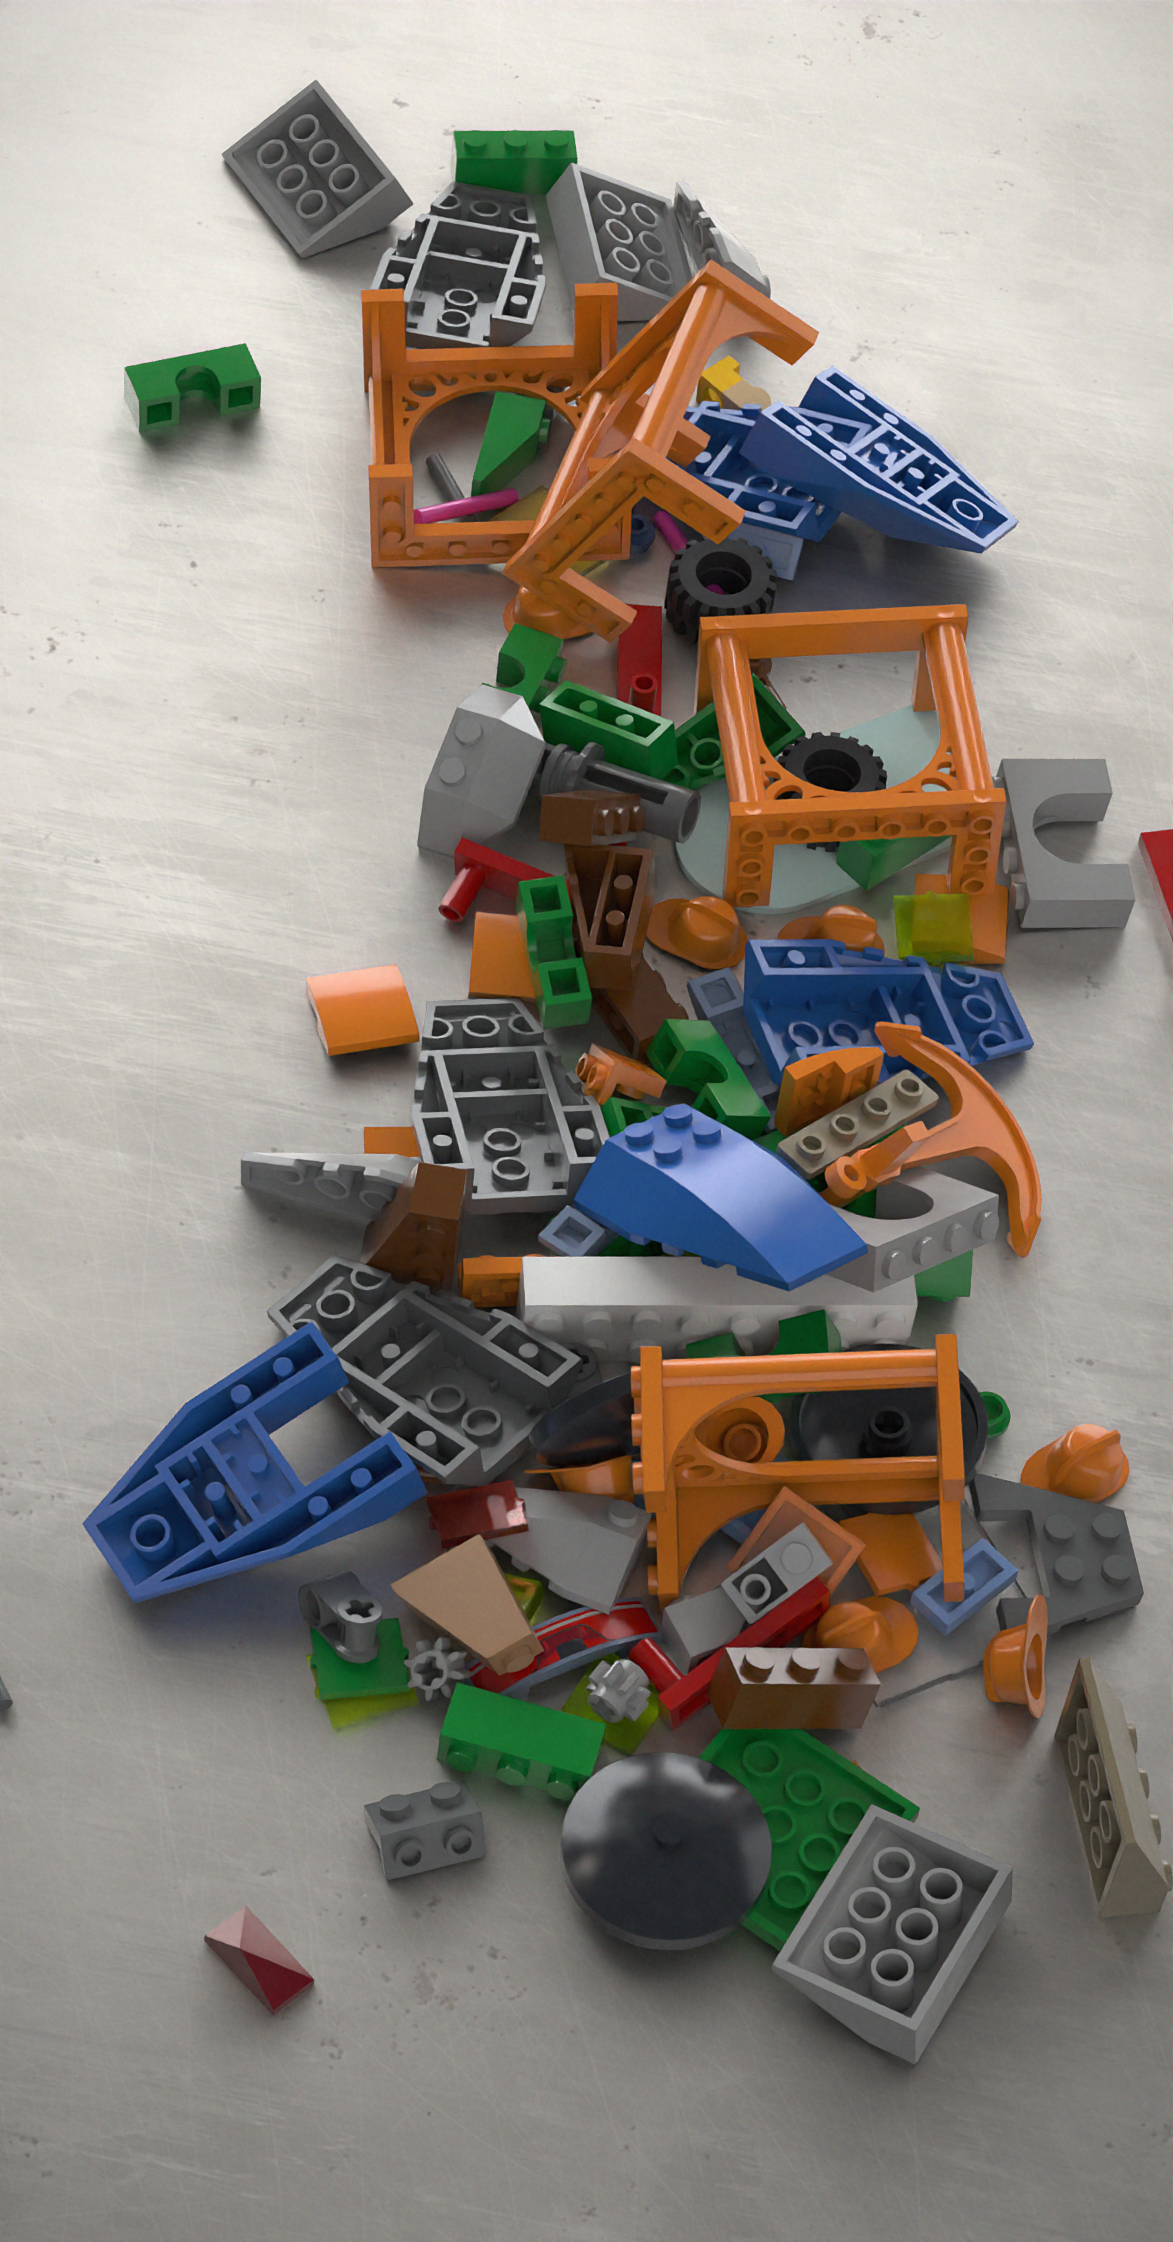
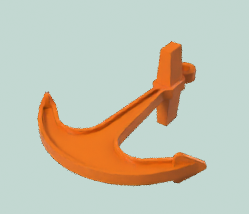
[820,1022,1042,1258]

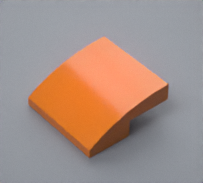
[911,874,1010,965]
[468,912,536,1003]
[306,964,420,1056]
[774,1047,884,1137]

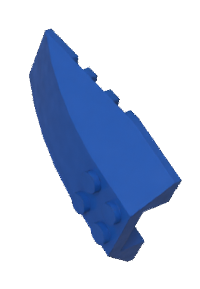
[666,401,872,543]
[743,939,1034,1086]
[573,1103,868,1292]

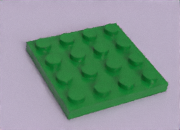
[698,1728,920,1951]

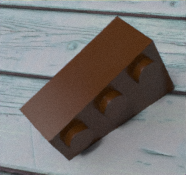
[563,843,657,991]
[359,1162,467,1292]

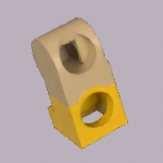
[696,355,771,411]

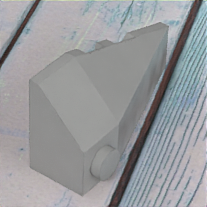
[673,181,771,299]
[240,1152,421,1223]
[438,1485,652,1615]

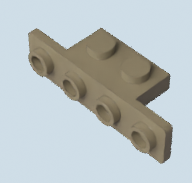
[776,1070,939,1180]

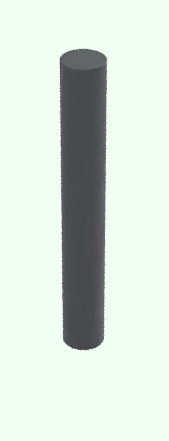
[426,453,478,523]

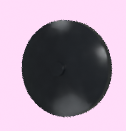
[790,1343,988,1515]
[529,1358,693,1466]
[560,1752,772,1950]

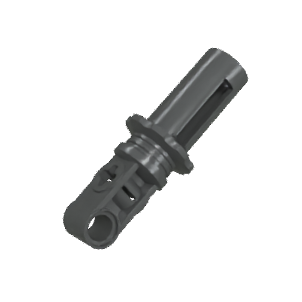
[527,742,701,844]

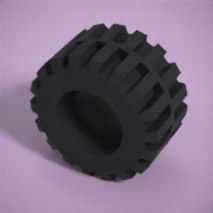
[664,535,777,645]
[773,732,887,852]

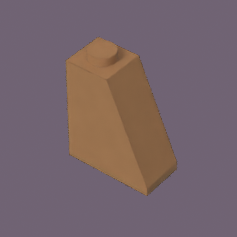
[390,1534,544,1676]

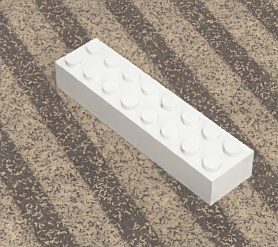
[516,1257,918,1363]

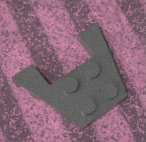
[968,1473,1144,1635]

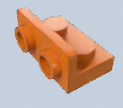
[575,1043,666,1107]
[457,1254,560,1307]

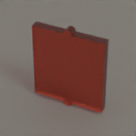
[426,1480,529,1549]

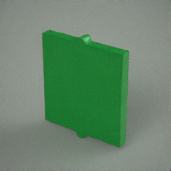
[310,1618,410,1700]

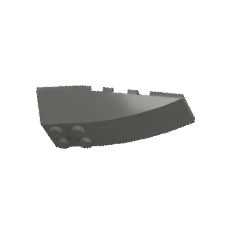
[370,181,546,349]
[410,997,610,1215]
[267,1255,582,1487]

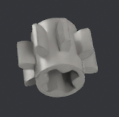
[404,1636,472,1701]
[586,1659,651,1723]

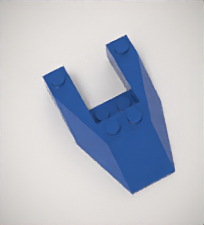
[739,365,1019,554]
[82,1321,427,1603]

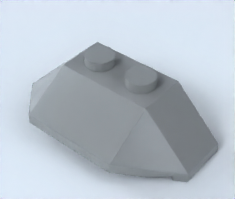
[417,684,546,859]

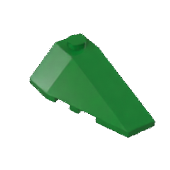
[662,673,806,790]

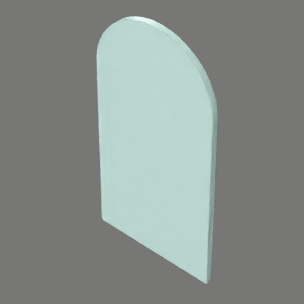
[674,705,955,914]

